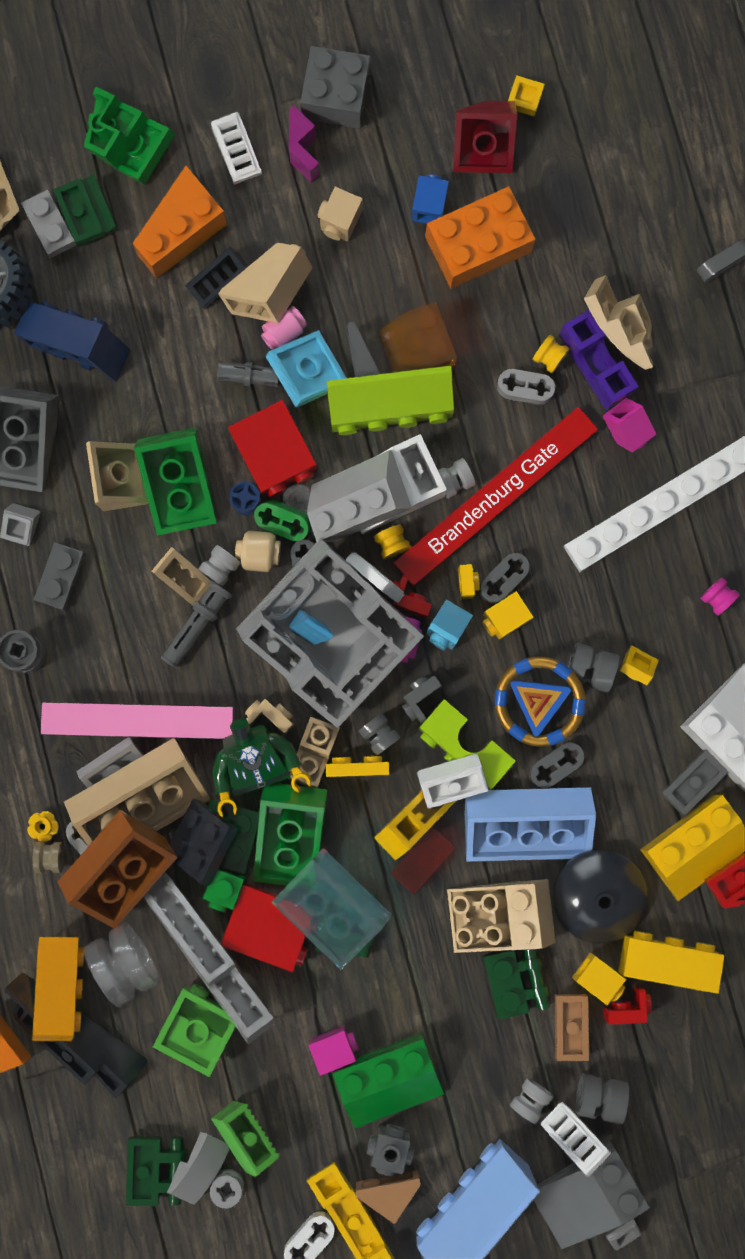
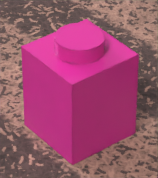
[603,398,656,453]
[308,1025,360,1076]

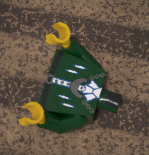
[212,719,312,817]

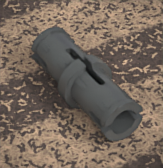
[217,361,279,387]

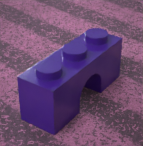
[559,310,639,412]

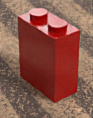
[228,400,317,498]
[221,883,319,972]

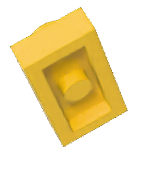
[326,756,389,777]

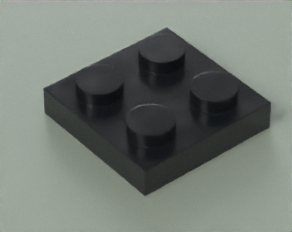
[170,799,238,886]

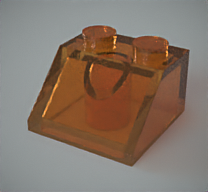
[378,301,457,373]

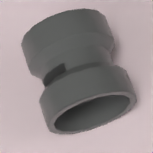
[358,713,401,756]

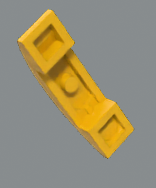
[307,1162,394,1259]

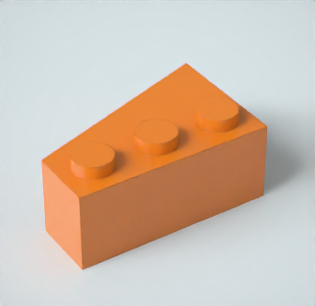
[133,166,227,279]

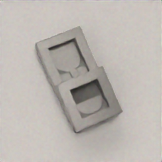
[167,1132,230,1205]

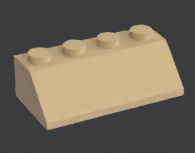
[64,738,210,846]

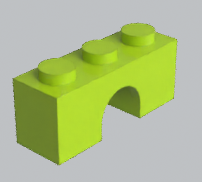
[419,699,516,790]

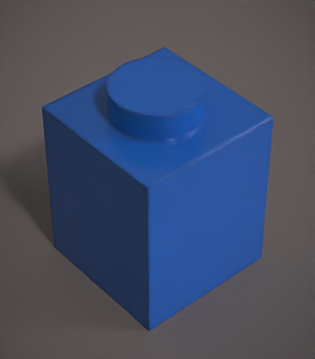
[411,174,449,224]

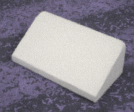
[417,754,489,809]

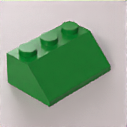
[332,1033,444,1128]

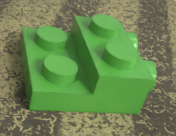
[153,984,235,1077]

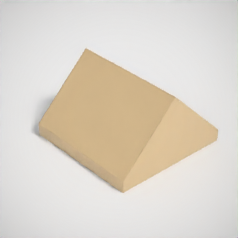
[86,441,148,511]

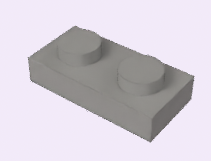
[21,190,76,258]
[76,737,144,788]

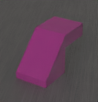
[289,105,320,183]

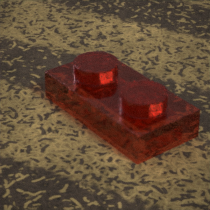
[390,827,456,895]

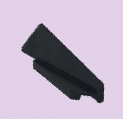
[4,973,148,1098]

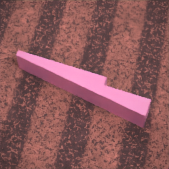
[41,703,233,739]

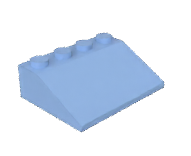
[416,1139,540,1259]

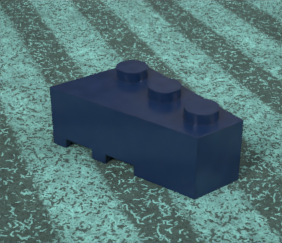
[14,301,131,382]

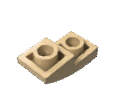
[288,717,340,788]

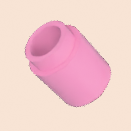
[261,306,307,349]

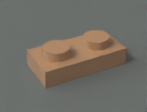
[555,994,589,1061]

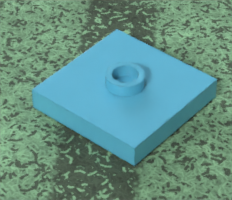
[266,330,347,408]

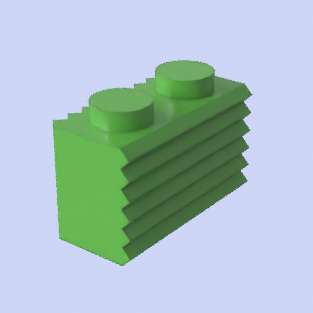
[211,1101,279,1177]

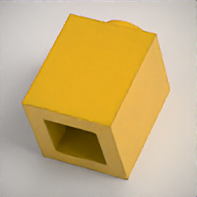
[482,591,533,640]
[572,952,626,1005]

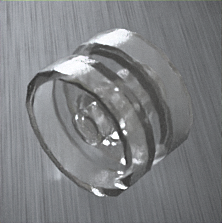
[84,922,160,1007]

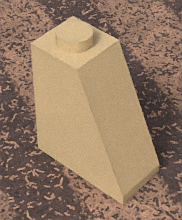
[218,243,313,323]

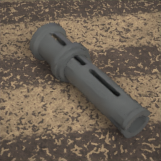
[160,580,233,669]

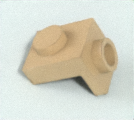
[245,699,294,734]

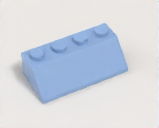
[465,788,596,862]

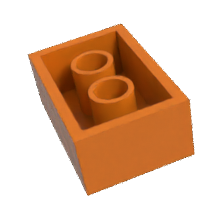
[425,186,536,289]

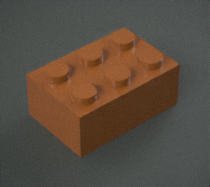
[58,810,178,929]

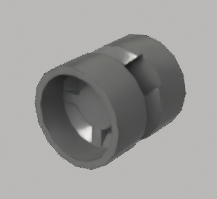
[0,630,47,674]
[565,642,619,693]
[575,1073,629,1124]

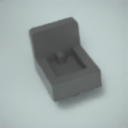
[402,675,442,723]

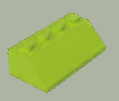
[326,366,454,435]

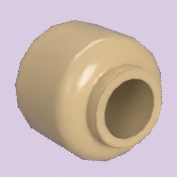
[235,530,281,572]

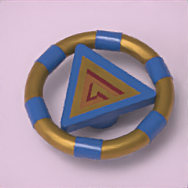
[494,656,586,747]

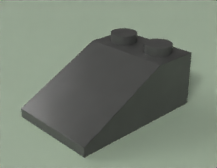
[0,386,59,492]
[533,1141,650,1249]

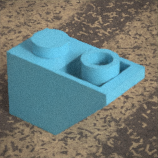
[426,599,473,651]

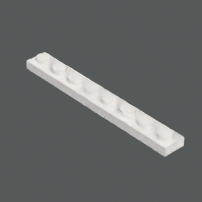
[564,436,745,572]

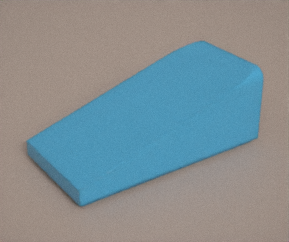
[289,609,333,645]

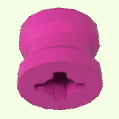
[700,577,740,616]

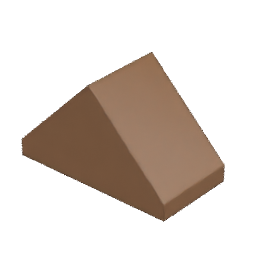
[356,1170,421,1224]

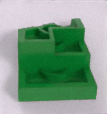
[84,87,175,185]

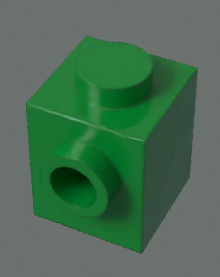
[203,867,247,913]

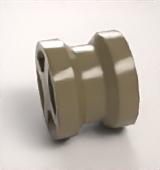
[33,842,65,873]

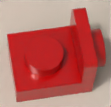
[388,575,432,620]
[603,986,652,1024]

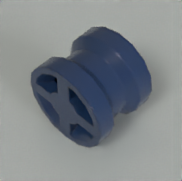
[229,481,262,516]

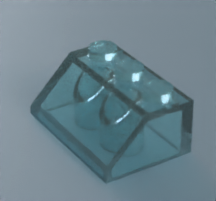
[272,848,392,970]

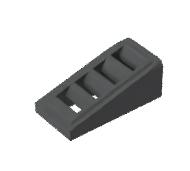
[347,322,381,377]

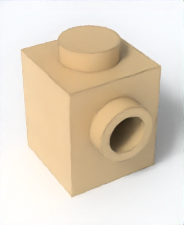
[317,187,363,241]

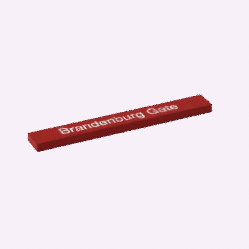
[393,407,598,587]

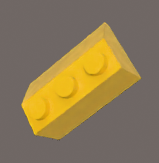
[640,795,745,901]

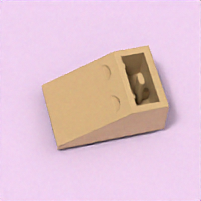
[447,879,556,953]

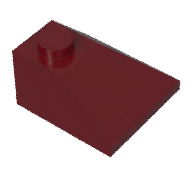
[453,101,517,173]

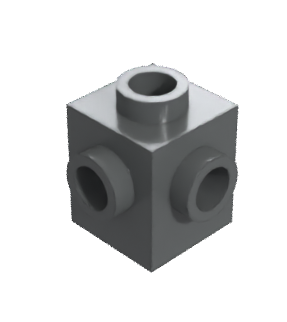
[366,1124,415,1176]

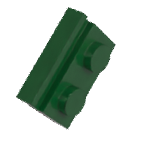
[53,173,118,247]

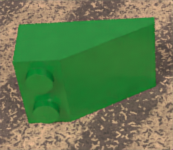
[134,427,217,536]
[253,783,328,889]

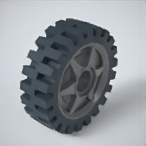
[0,241,34,331]

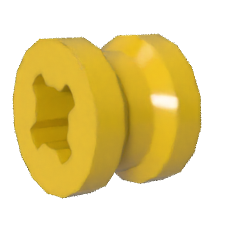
[532,334,570,373]
[374,524,411,560]

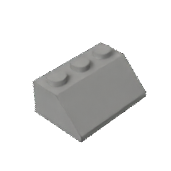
[307,450,412,542]

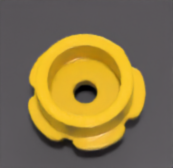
[27,811,59,842]

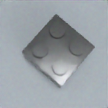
[300,46,370,129]

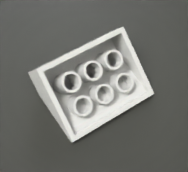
[680,663,745,792]

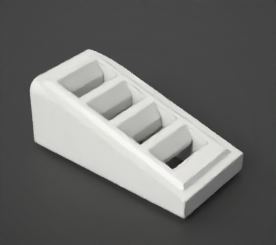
[211,112,262,185]
[541,1102,611,1177]

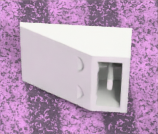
[360,434,447,535]

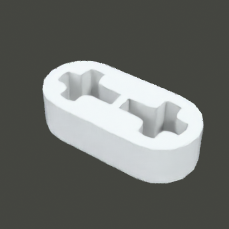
[284,1211,335,1259]

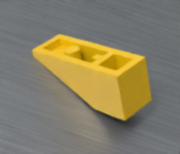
[374,790,457,861]

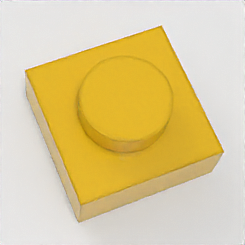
[508,75,545,117]
[458,564,480,600]
[620,645,659,686]

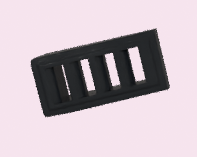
[185,246,248,310]

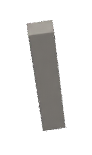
[143,872,274,1045]

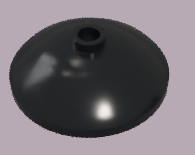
[553,849,648,944]

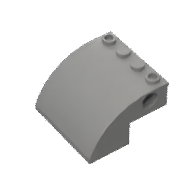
[236,538,424,728]

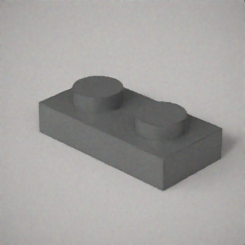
[34,542,85,611]
[661,749,728,816]

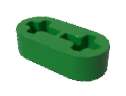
[254,500,312,541]

